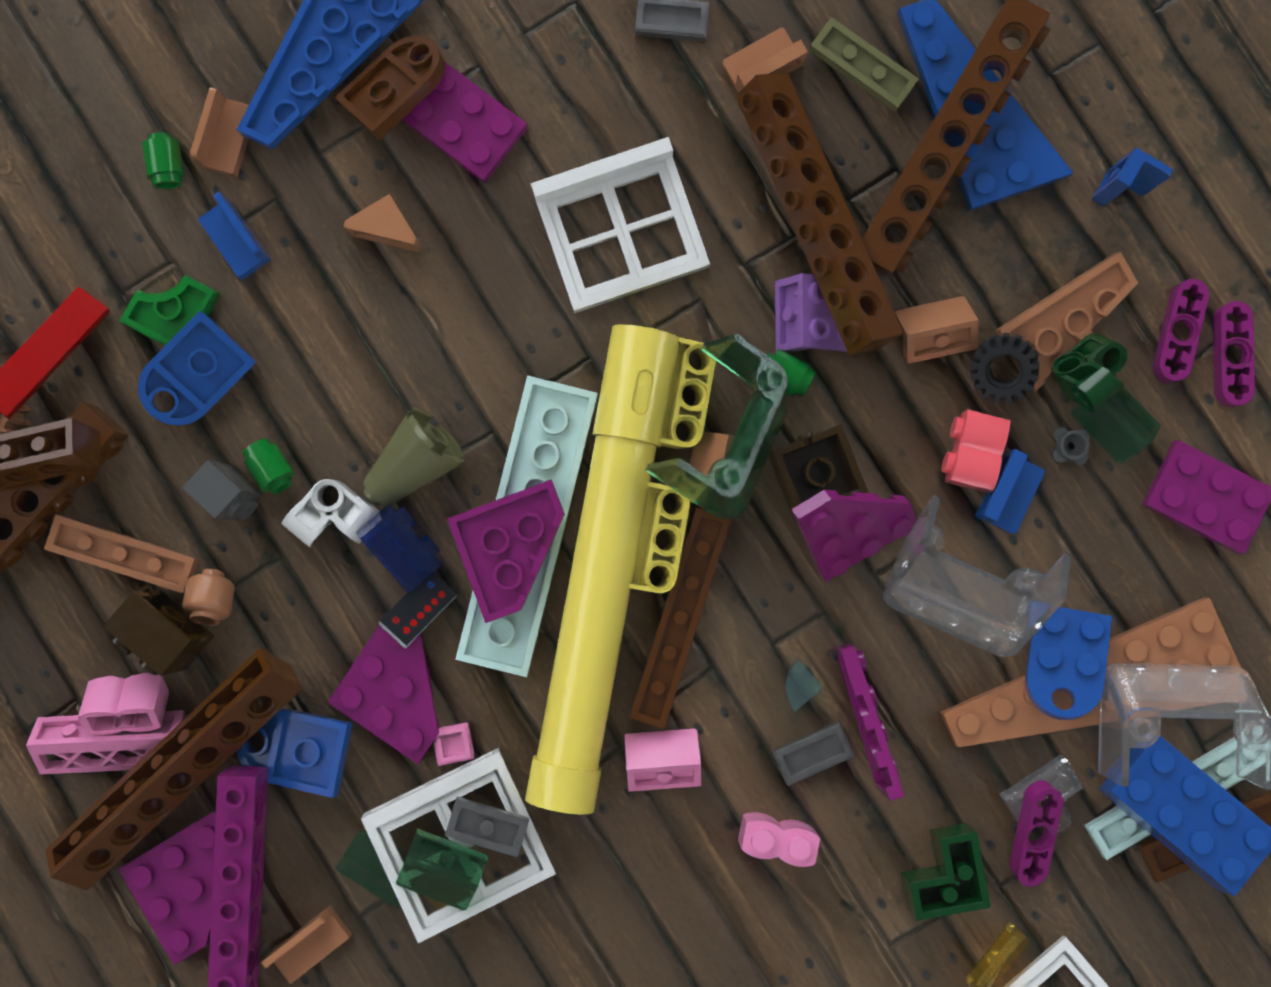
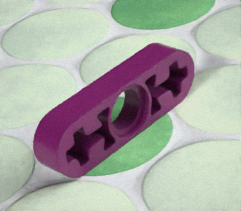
[1153,279,1209,383]
[1213,301,1255,407]
[1009,780,1064,887]

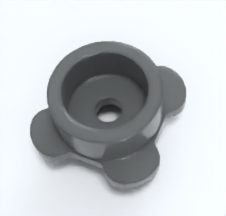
[1052,427,1090,465]

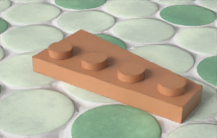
[995,252,1138,392]

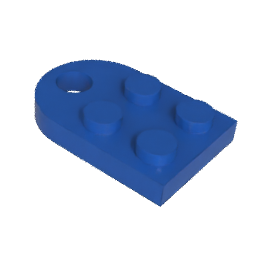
[138,310,257,425]
[1025,603,1112,720]
[237,708,353,798]

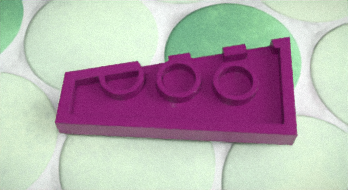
[835,643,905,801]

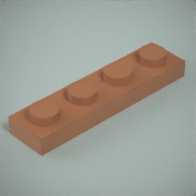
[44,514,199,594]

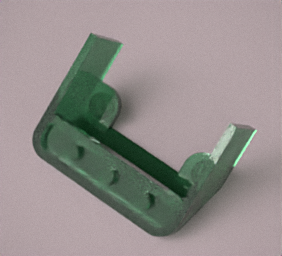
[645,333,788,520]

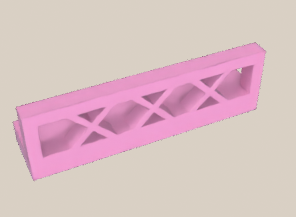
[26,710,186,775]

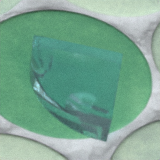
[785,659,823,711]

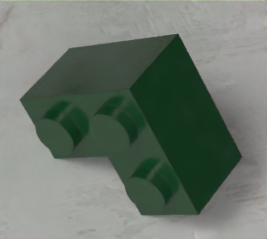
[901,823,991,921]

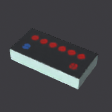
[378,569,457,649]

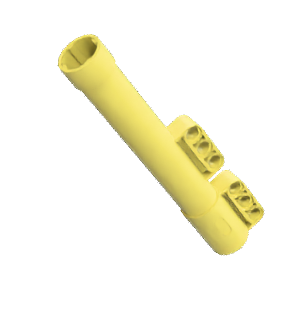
[525,324,716,815]

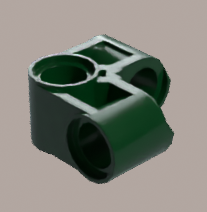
[1051,333,1128,412]

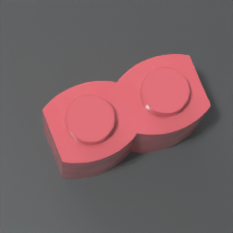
[941,409,1010,493]

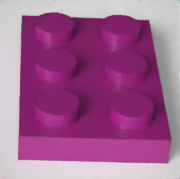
[401,62,528,184]
[1142,440,1271,554]

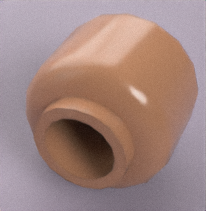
[182,569,235,626]

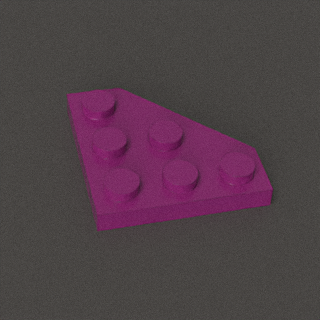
[447,479,565,623]
[791,490,918,582]
[327,610,440,764]
[118,810,216,965]

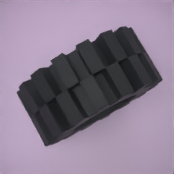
[970,333,1040,404]

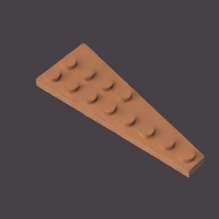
[940,598,1254,747]

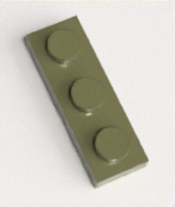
[809,17,919,112]

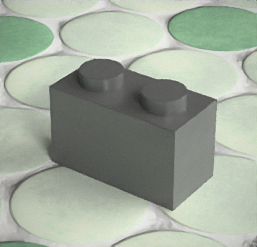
[182,460,262,521]

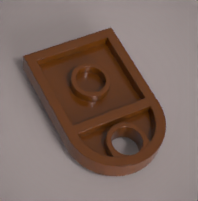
[334,36,445,141]

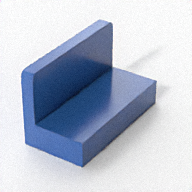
[1092,147,1174,206]
[198,192,271,280]
[975,449,1045,534]

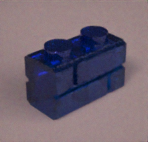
[356,504,442,592]

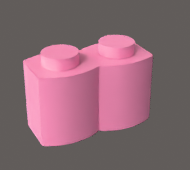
[78,673,169,735]
[738,812,820,867]

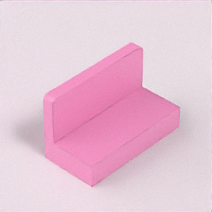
[625,729,702,792]

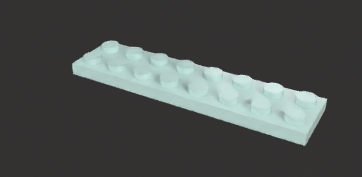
[455,376,598,677]

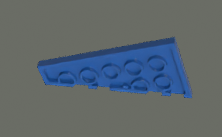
[236,0,425,150]
[897,0,1073,211]

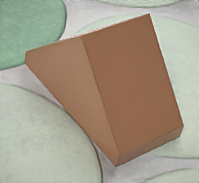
[343,194,422,253]

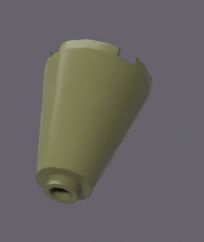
[363,408,464,507]

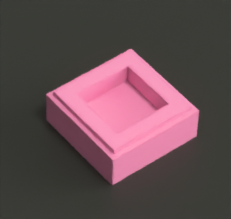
[434,722,475,766]

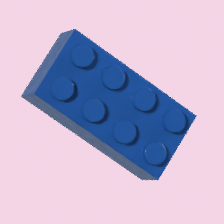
[1098,734,1271,896]

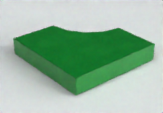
[119,275,221,345]

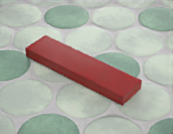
[0,286,110,420]

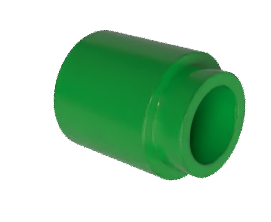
[142,132,185,190]
[759,349,816,397]
[242,438,295,495]

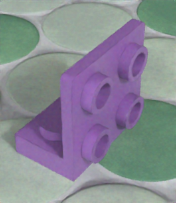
[775,273,847,353]

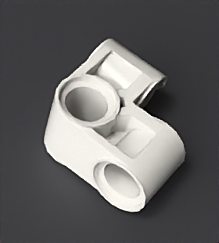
[281,479,383,548]

